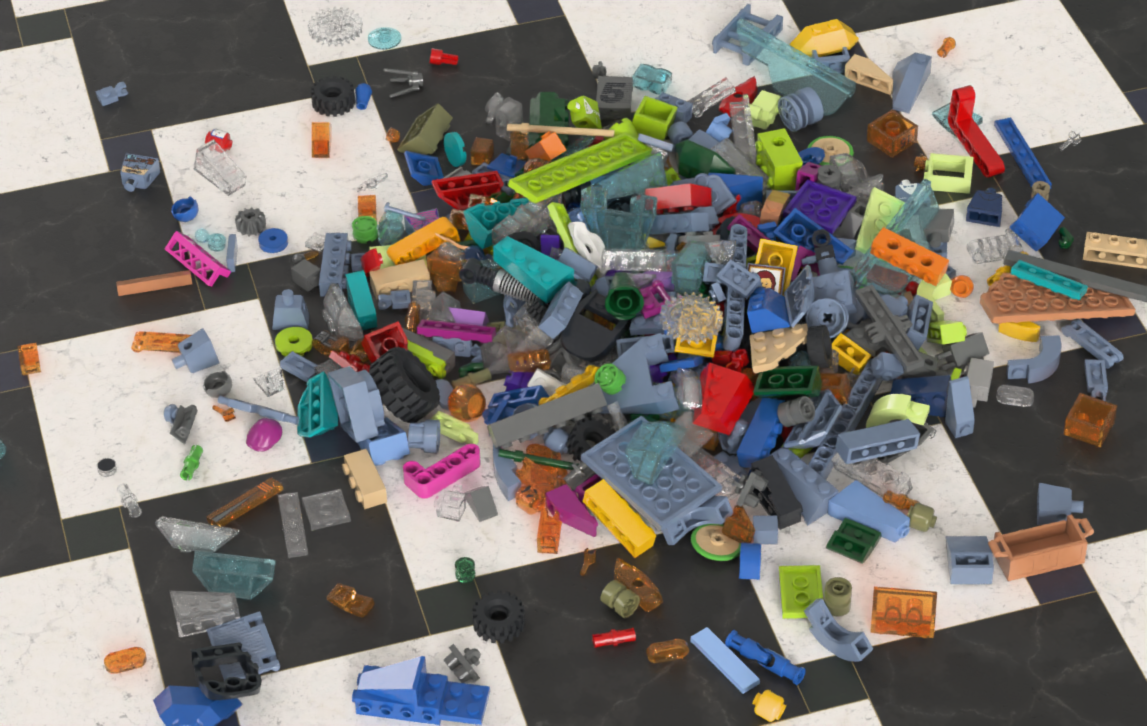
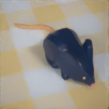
[435,233,493,268]

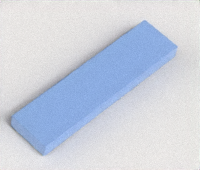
[691,627,760,694]

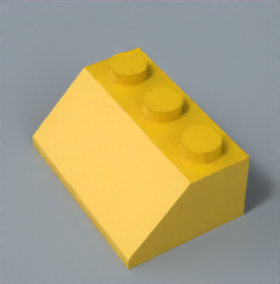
[755,239,798,297]

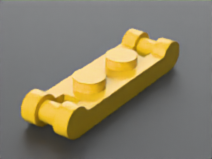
[538,365,600,405]

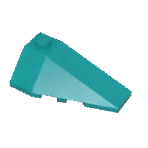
[464,198,542,249]

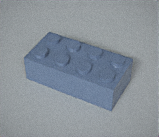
[789,269,858,319]

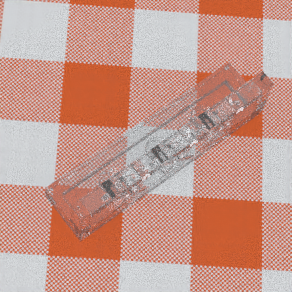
[729,94,757,168]

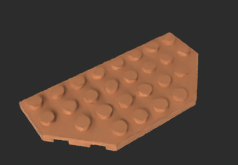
[979,273,1136,324]

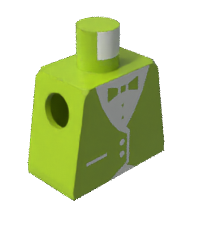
[567,96,602,137]

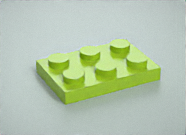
[779,565,823,619]

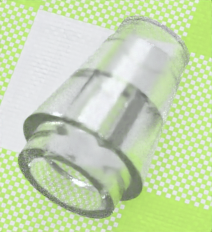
[438,242,465,263]

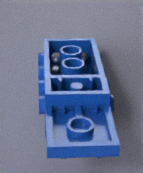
[352,656,490,725]

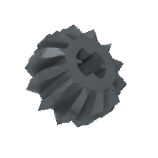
[235,207,266,237]

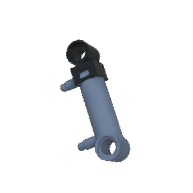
[801,229,839,276]

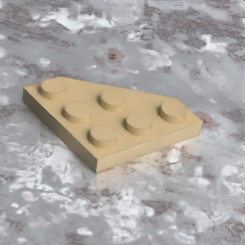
[750,323,808,373]

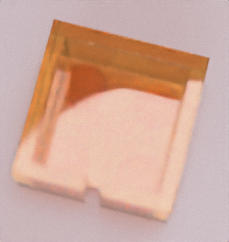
[1064,393,1117,447]

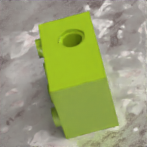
[755,128,803,191]

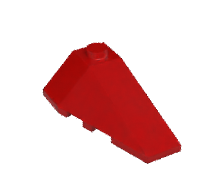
[361,321,408,363]

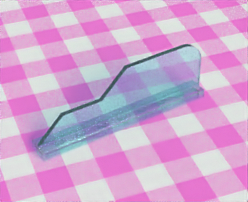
[736,18,856,116]
[850,179,939,295]

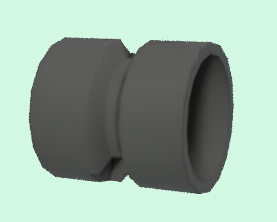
[777,396,815,427]

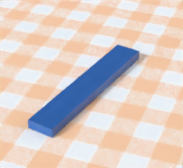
[994,117,1052,189]

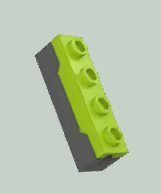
[402,327,456,379]

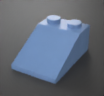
[357,417,410,466]

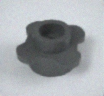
[592,61,607,79]

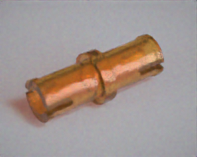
[405,302,421,334]
[883,490,920,511]

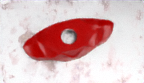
[718,76,758,118]

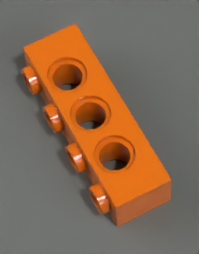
[870,227,949,286]

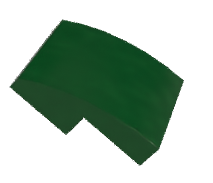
[826,518,882,564]

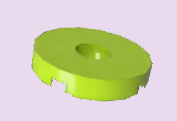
[275,327,313,357]

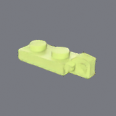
[431,411,479,445]

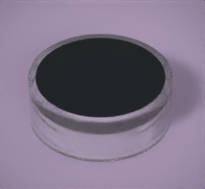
[97,458,117,477]

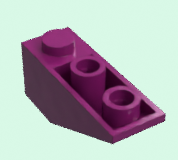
[545,484,598,537]

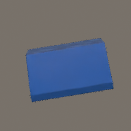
[404,151,444,186]

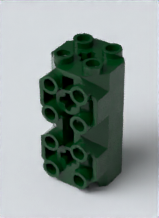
[529,92,569,165]

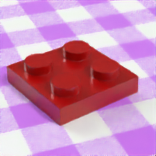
[329,350,370,373]

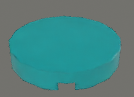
[444,132,467,167]

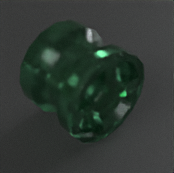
[455,557,476,583]

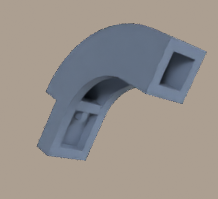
[1006,335,1062,383]
[662,496,733,545]
[804,598,873,662]

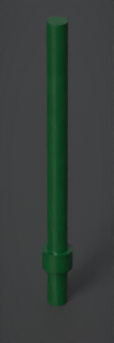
[498,449,578,470]

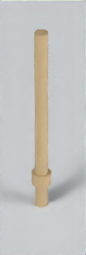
[507,123,614,137]

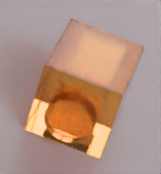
[470,137,494,166]

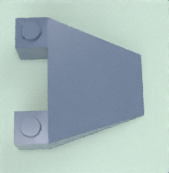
[594,333,679,414]

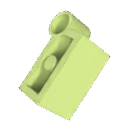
[744,90,781,130]

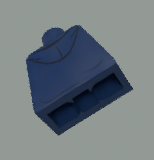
[966,188,1002,227]

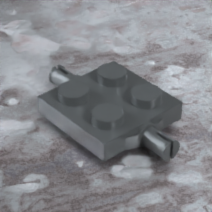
[845,317,894,358]

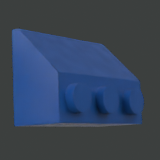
[747,287,790,333]

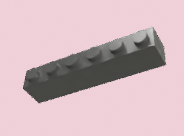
[487,383,607,449]

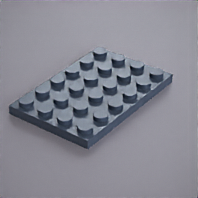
[581,416,722,531]

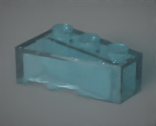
[671,240,713,295]

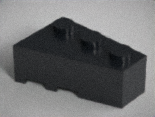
[751,455,803,530]

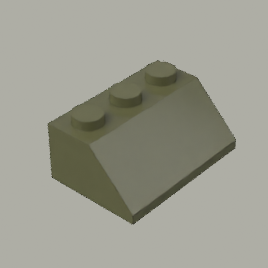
[397,103,453,155]

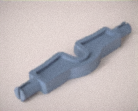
[218,395,299,425]

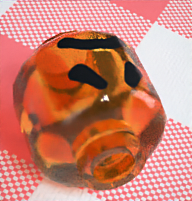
[515,485,545,515]

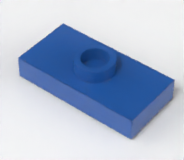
[659,356,703,373]

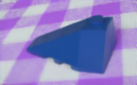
[773,208,854,265]

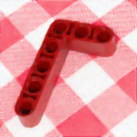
[948,85,1005,178]

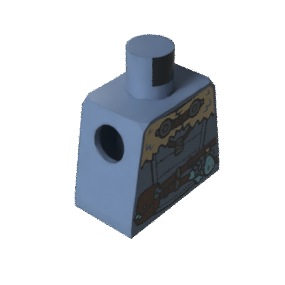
[121,153,160,192]

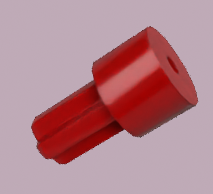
[429,48,458,65]

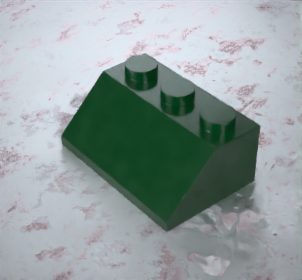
[753,366,822,399]

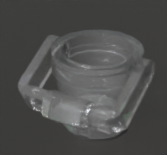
[485,93,514,125]

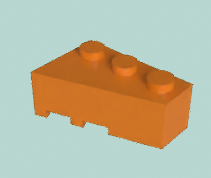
[525,131,566,167]

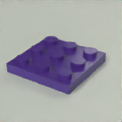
[783,180,857,234]

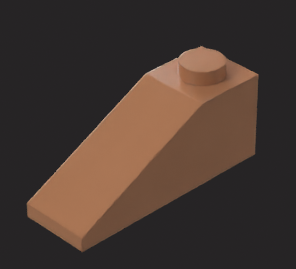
[759,190,791,227]

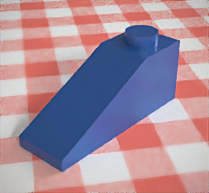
[488,385,549,409]

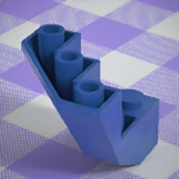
[153,685,243,726]

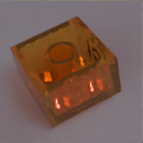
[867,109,918,158]

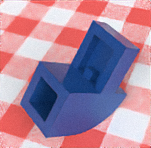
[739,543,761,580]

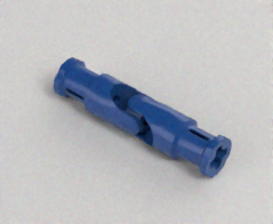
[725,630,806,685]

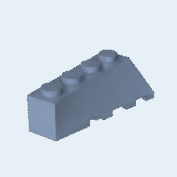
[770,446,839,526]

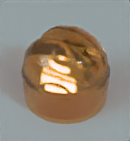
[386,127,400,143]

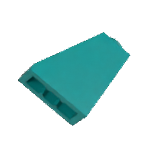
[346,270,377,331]

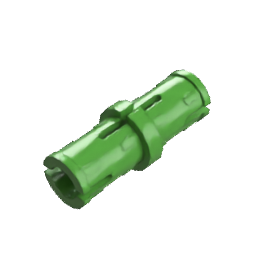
[180,445,203,481]

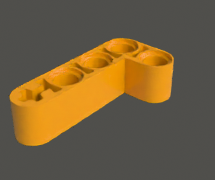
[387,217,461,265]

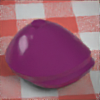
[246,418,282,452]

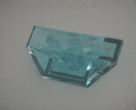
[625,421,687,485]
[192,551,276,600]

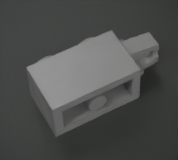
[964,358,994,408]

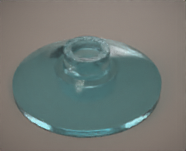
[368,27,401,50]

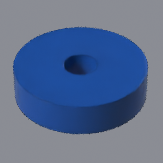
[258,228,288,253]

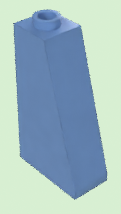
[828,480,910,542]

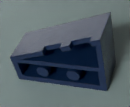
[890,375,952,417]

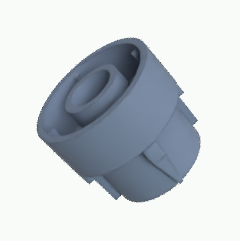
[408,419,441,453]

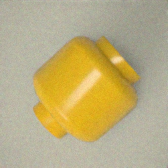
[752,690,786,722]

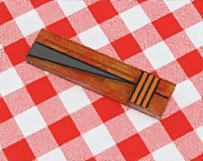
[206,478,283,529]

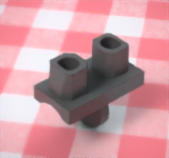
[563,461,596,493]
[732,469,769,508]
[444,644,481,683]

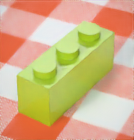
[927,320,967,344]

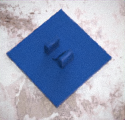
[487,153,530,178]

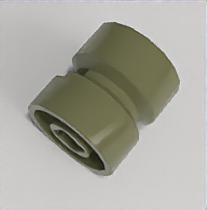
[824,577,852,617]
[601,580,640,618]

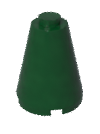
[605,272,644,320]

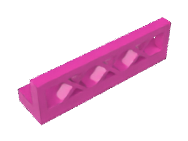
[165,231,231,287]

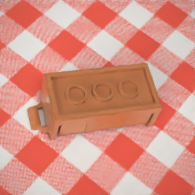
[988,514,1094,581]

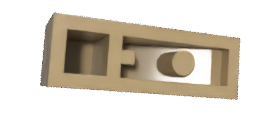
[844,54,893,95]

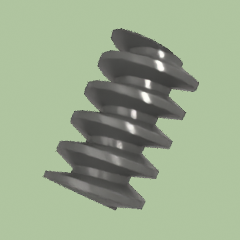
[817,164,840,190]

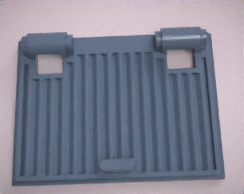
[206,611,280,682]

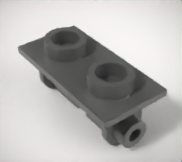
[169,405,198,444]

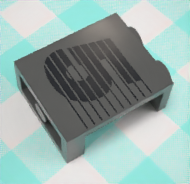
[596,76,633,120]

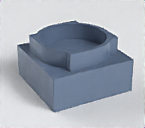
[328,366,385,443]

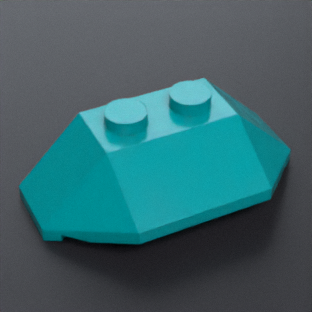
[297,371,338,437]

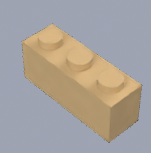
[370,259,430,300]
[342,449,387,509]

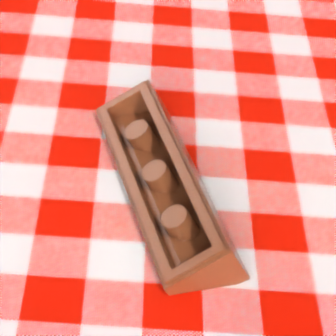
[116,270,192,296]

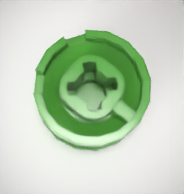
[352,216,378,243]
[594,363,626,395]

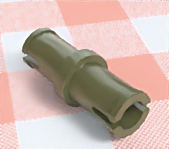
[451,368,492,392]

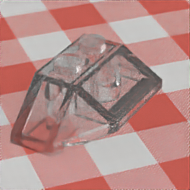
[322,283,364,343]
[155,516,240,556]

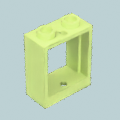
[924,153,973,194]

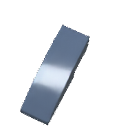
[493,444,522,501]

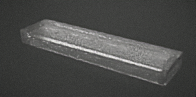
[278,492,308,558]

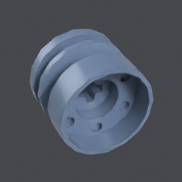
[778,87,824,132]
[806,297,849,338]

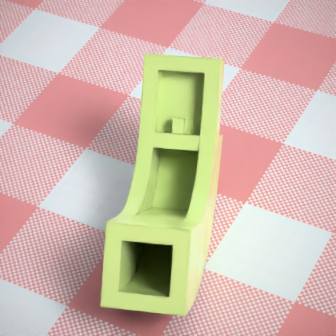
[917,273,952,323]
[866,394,930,428]

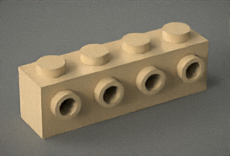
[1083,232,1147,269]

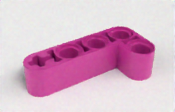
[403,444,481,499]

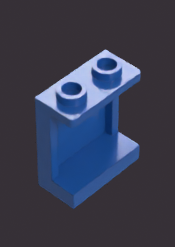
[1010,193,1065,251]

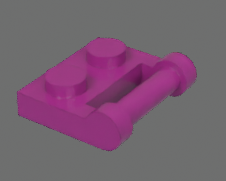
[639,280,676,319]

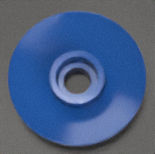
[798,147,825,166]

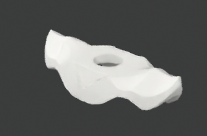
[568,222,609,278]

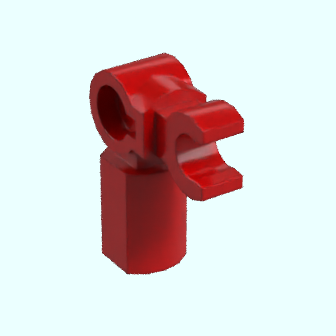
[712,349,749,373]

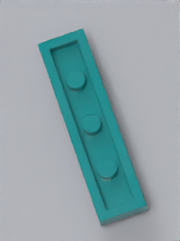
[1010,260,1088,300]

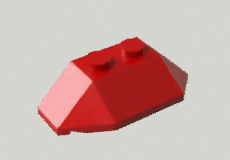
[431,171,504,212]

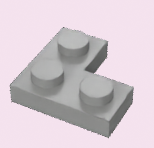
[679,231,720,244]

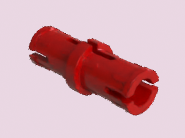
[592,628,636,648]

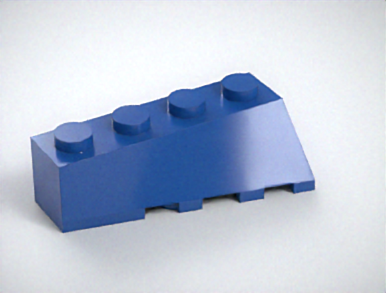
[736,398,785,468]

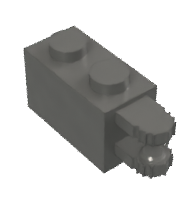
[935,332,990,371]

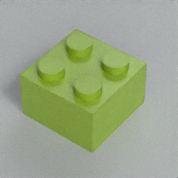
[632,96,678,141]

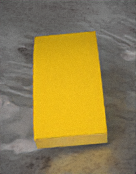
[998,321,1040,342]

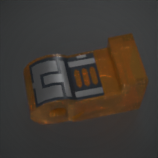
[312,330,350,357]

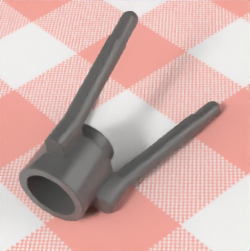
[383,68,423,98]

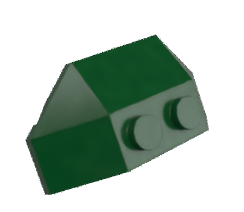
[675,139,735,179]

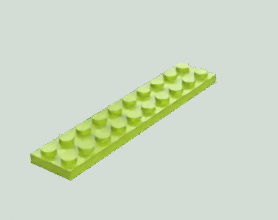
[508,132,652,204]

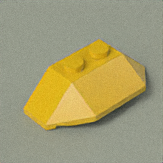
[789,19,859,57]

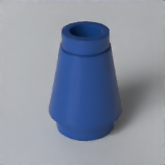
[355,83,372,110]

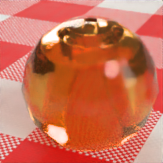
[447,384,486,422]

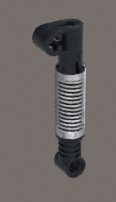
[459,258,591,316]

